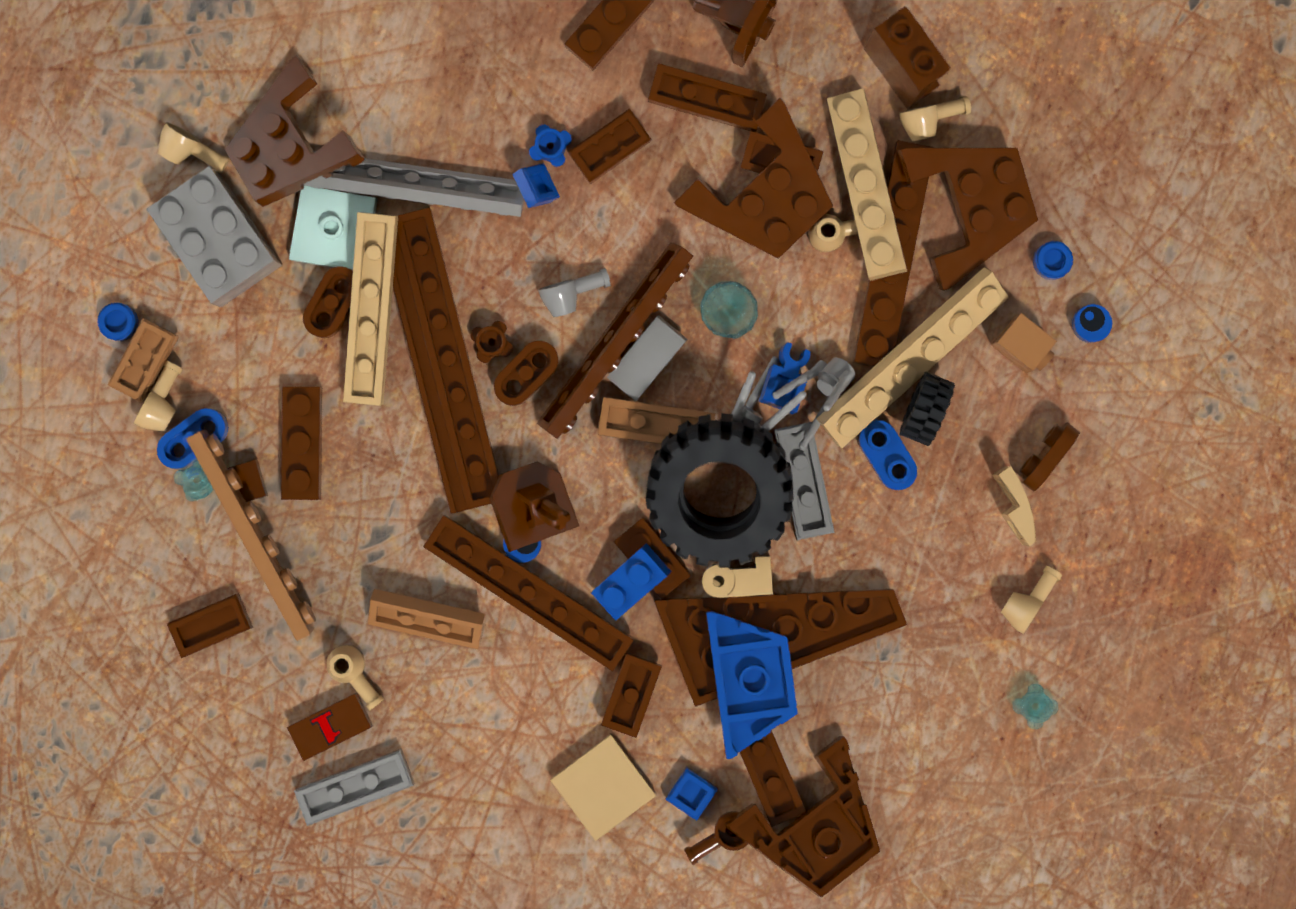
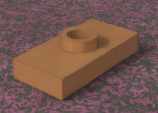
[108,318,179,403]

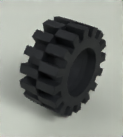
[899,371,955,446]

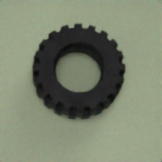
[646,413,794,568]

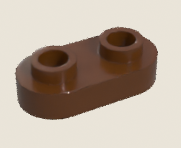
[303,266,353,338]
[494,341,559,406]
[1020,422,1080,492]

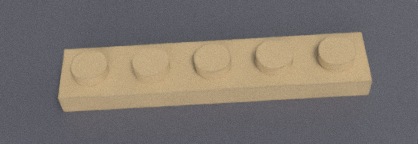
[827,89,907,281]
[343,212,398,406]

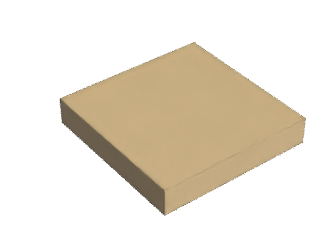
[550,734,656,841]

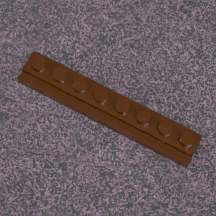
[393,207,499,514]

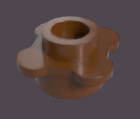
[471,321,513,363]

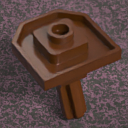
[693,0,778,68]
[489,461,579,552]

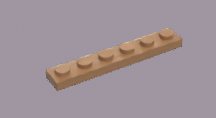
[186,429,316,641]

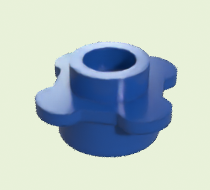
[529,124,572,167]

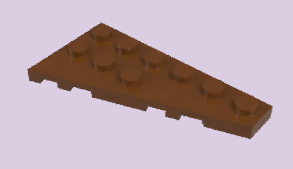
[654,589,907,707]

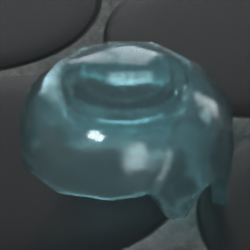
[700,280,758,339]

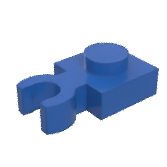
[759,342,810,415]

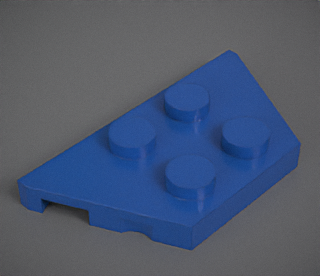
[706,611,798,759]

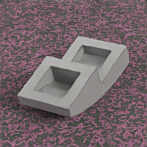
[607,315,688,402]

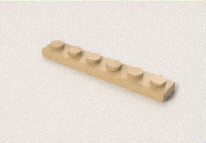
[816,267,1009,448]

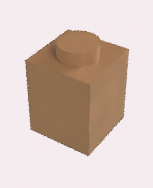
[991,313,1057,373]

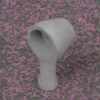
[538,268,611,317]

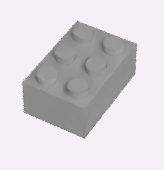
[146,166,282,307]

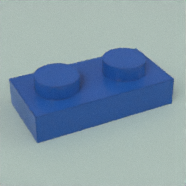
[591,543,672,621]

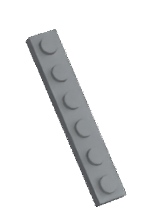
[304,151,525,217]

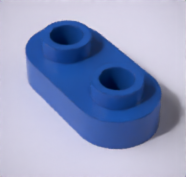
[157,408,228,469]
[858,420,917,490]

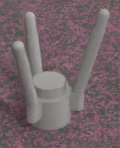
[731,357,807,431]
[773,357,855,450]

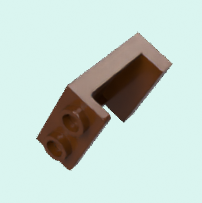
[864,7,950,110]

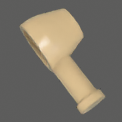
[899,95,971,141]
[158,122,230,174]
[808,214,858,252]
[134,361,183,432]
[1001,566,1062,634]
[326,645,384,711]

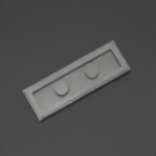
[774,422,835,540]
[294,749,415,826]

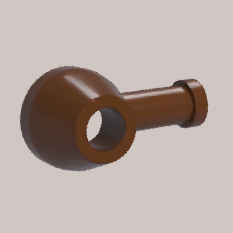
[684,811,748,866]

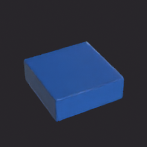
[512,163,560,208]
[665,766,718,821]

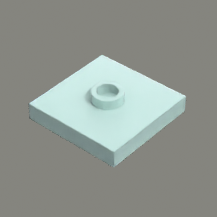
[289,186,378,271]

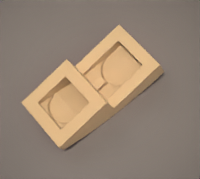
[992,466,1036,546]

